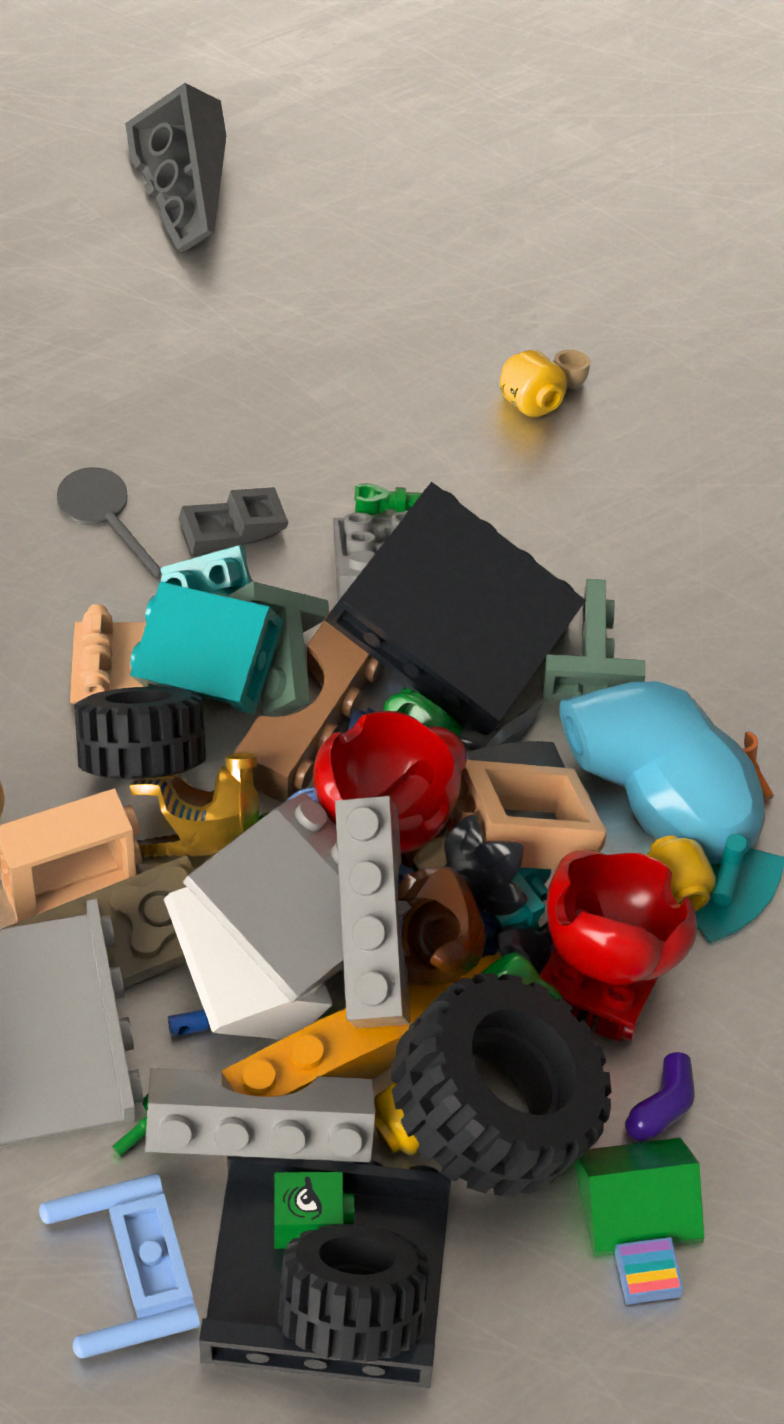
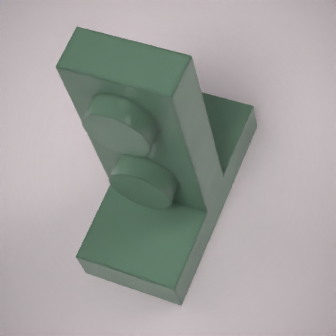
[542,579,645,700]
[227,581,329,717]

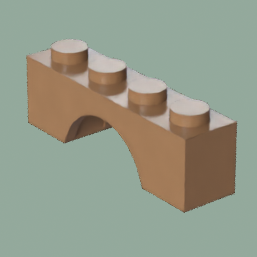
[234,610,385,803]

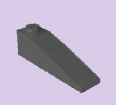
[125,83,227,252]

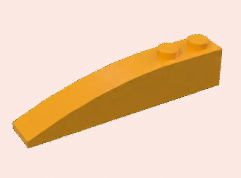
[221,953,500,1097]

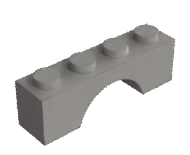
[335,796,411,1028]
[145,1068,375,1163]

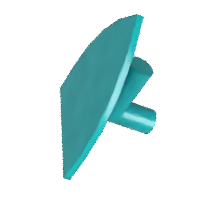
[695,834,784,944]

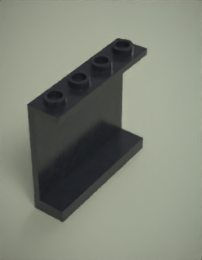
[325,481,586,735]
[199,1156,451,1388]

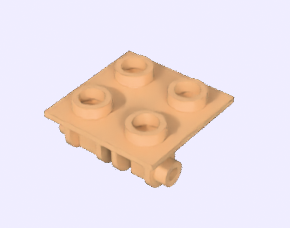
[70,604,160,704]

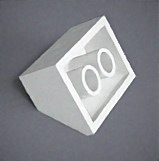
[164,887,333,1039]

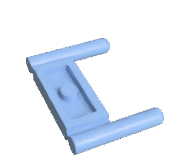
[39,1173,200,1358]

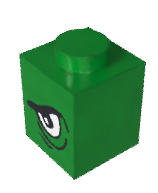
[274,1172,354,1249]

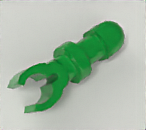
[354,483,425,516]

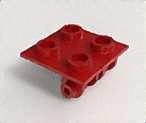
[539,948,659,1043]

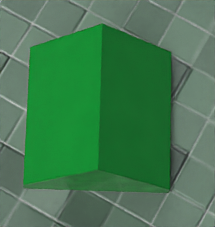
[574,1137,704,1257]

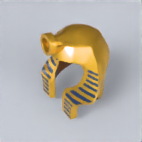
[130,753,260,857]

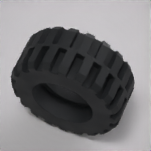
[391,973,612,1197]

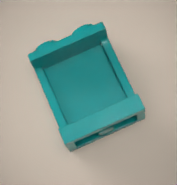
[130,582,284,715]

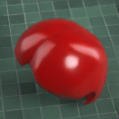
[313,711,467,854]
[547,850,698,986]

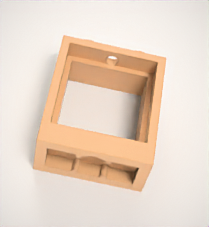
[453,760,606,870]
[0,788,142,922]

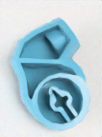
[559,681,765,864]

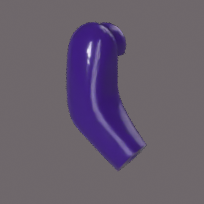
[625,1052,695,1141]

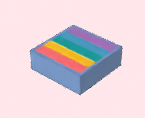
[614,1237,683,1305]

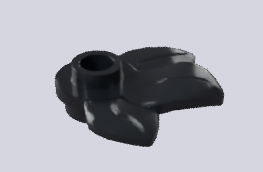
[444,815,528,916]

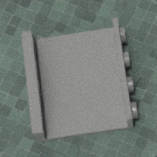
[0,899,144,1146]

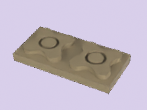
[2,855,194,988]

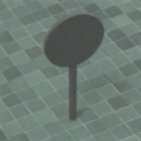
[57,467,162,577]

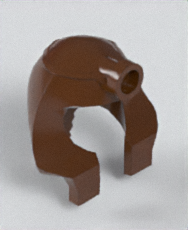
[398,866,486,986]

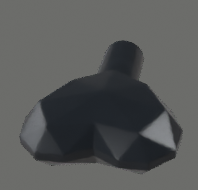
[496,921,553,976]

